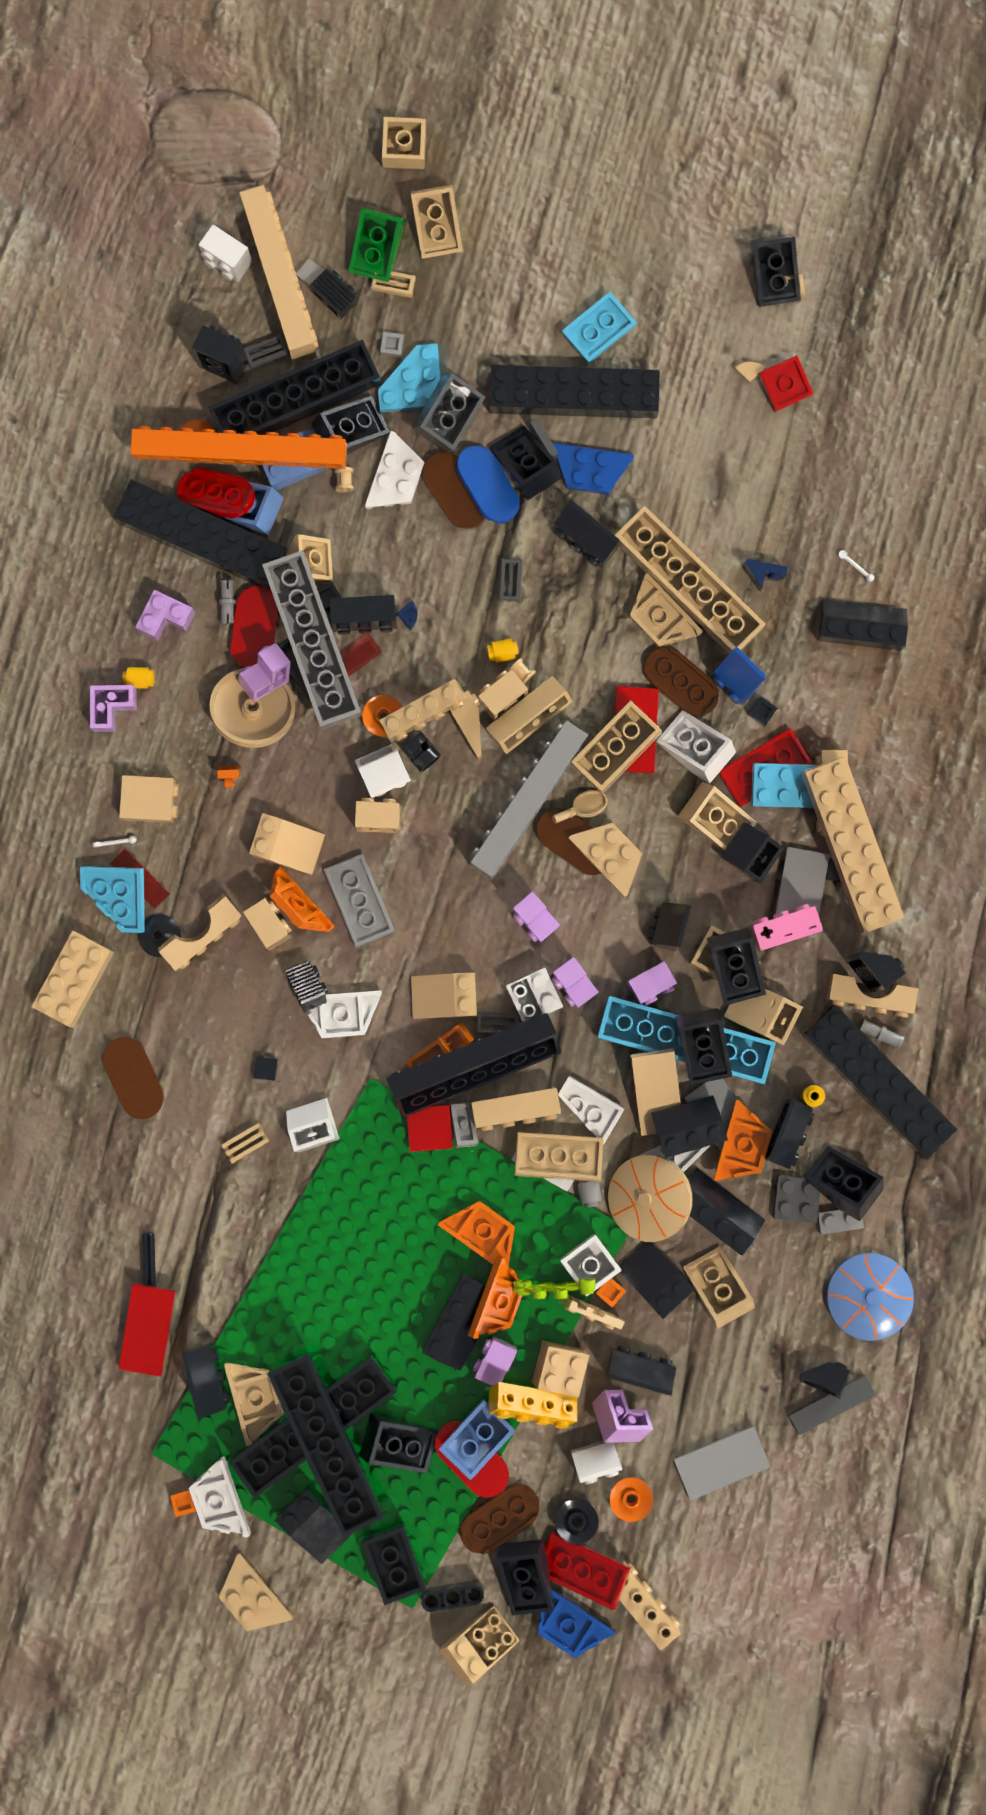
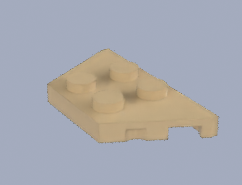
[630,573,703,648]
[568,823,642,898]
[224,1363,284,1446]
[219,1552,294,1631]

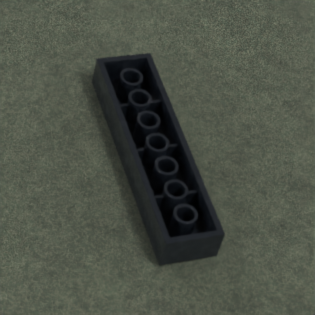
[208,339,381,435]
[490,365,660,419]
[113,479,287,590]
[802,1005,958,1160]
[386,1013,561,1118]
[267,1352,384,1537]
[229,1354,398,1499]

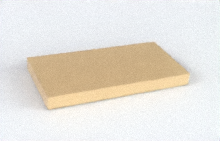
[631,1048,681,1136]
[514,1132,604,1182]

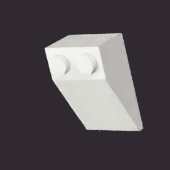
[656,710,736,784]

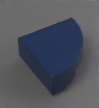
[396,600,418,631]

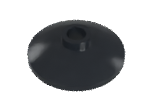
[138,914,181,957]
[555,1499,599,1544]

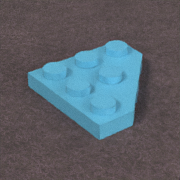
[378,344,440,413]
[80,866,145,933]

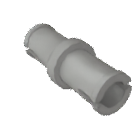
[219,580,236,624]
[860,1019,904,1049]

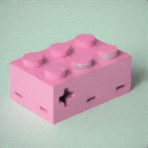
[749,904,823,952]

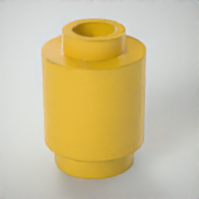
[487,638,519,663]
[123,667,155,689]
[801,1085,825,1107]

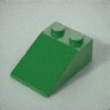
[348,208,406,282]

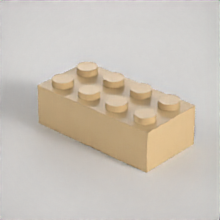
[571,700,662,794]
[31,931,114,1028]

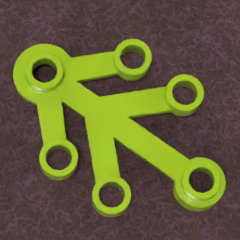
[512,1279,596,1299]

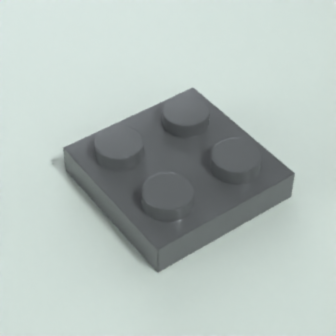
[773,1175,820,1223]

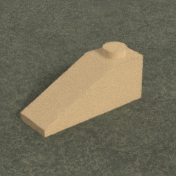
[449,690,482,760]

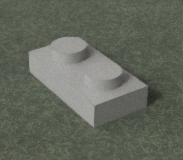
[450,1103,478,1148]
[818,1209,864,1235]

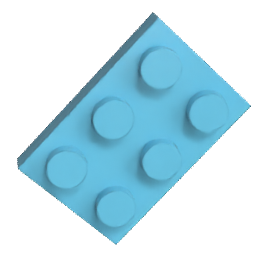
[562,292,637,365]
[751,763,817,808]

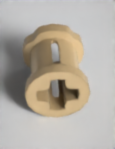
[334,467,354,492]
[508,658,536,685]

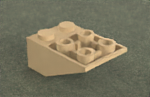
[723,989,803,1046]
[438,1605,520,1685]

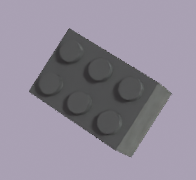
[412,373,485,452]

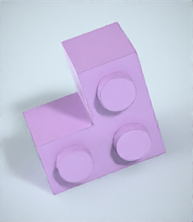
[135,590,195,641]
[239,643,291,702]
[90,685,137,732]
[512,891,560,943]
[552,957,599,1008]
[626,961,677,1006]
[473,1335,517,1386]
[592,1390,653,1442]

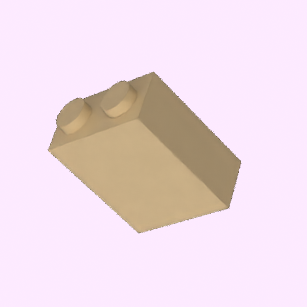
[119,775,179,823]

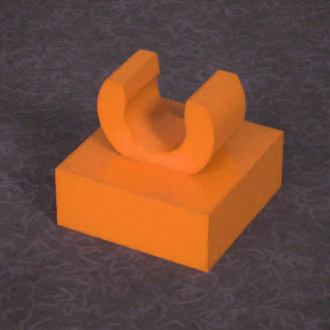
[217,765,241,788]

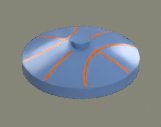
[826,1253,914,1341]

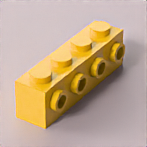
[489,1382,577,1429]

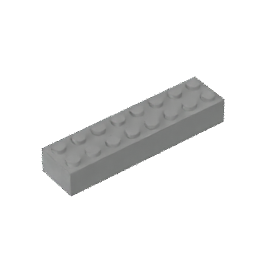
[262,550,362,730]
[469,721,588,881]

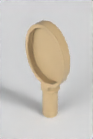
[552,790,608,824]

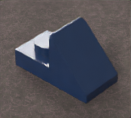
[743,559,788,592]

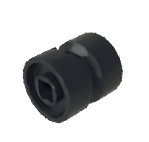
[401,732,441,773]

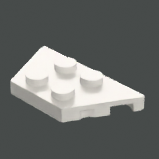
[365,431,425,509]
[306,990,382,1038]
[189,1456,251,1538]

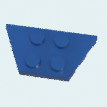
[554,443,634,495]
[538,1588,616,1658]

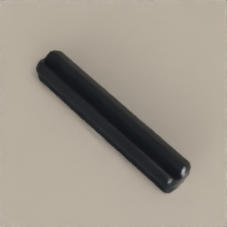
[142,1233,156,1287]

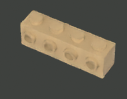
[486,676,573,754]
[380,679,468,742]
[471,1088,561,1131]
[619,1560,681,1650]

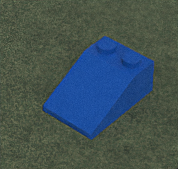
[712,646,767,705]

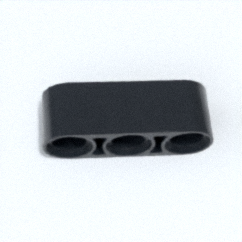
[421,1581,484,1612]

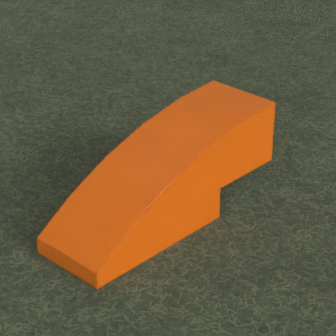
[406,1022,475,1068]

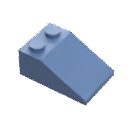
[262,429,329,491]
[208,482,284,536]
[439,1398,516,1480]

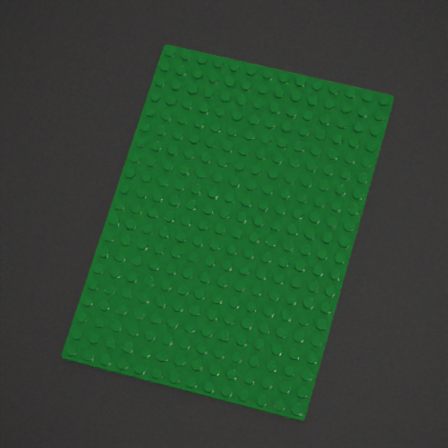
[152,1079,627,1608]

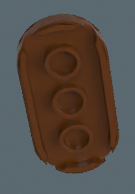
[423,452,485,529]
[644,647,719,717]
[537,808,601,875]
[103,1037,164,1119]
[460,1484,539,1554]

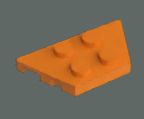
[270,866,335,932]
[713,1100,772,1181]
[438,1201,515,1266]
[468,1256,522,1339]

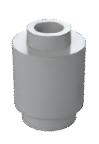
[578,1180,602,1208]

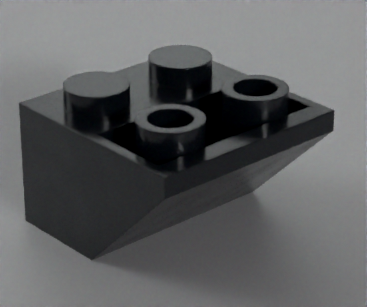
[720,822,784,883]

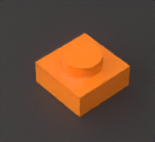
[596,1278,626,1308]
[170,1489,196,1517]

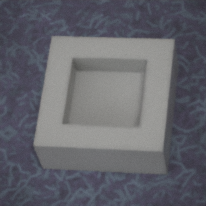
[296,258,324,287]
[380,332,404,357]

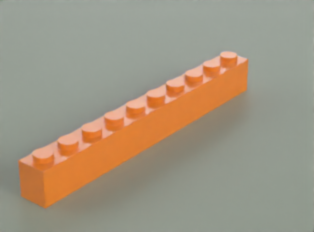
[131,426,347,469]

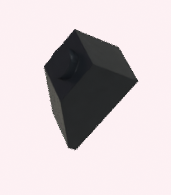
[799,1362,850,1399]

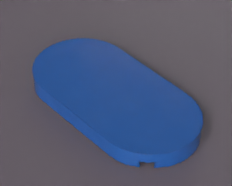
[456,446,520,524]

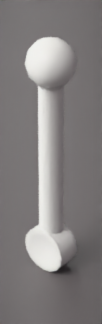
[838,550,874,582]
[92,835,137,848]

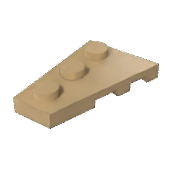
[559,1295,625,1330]

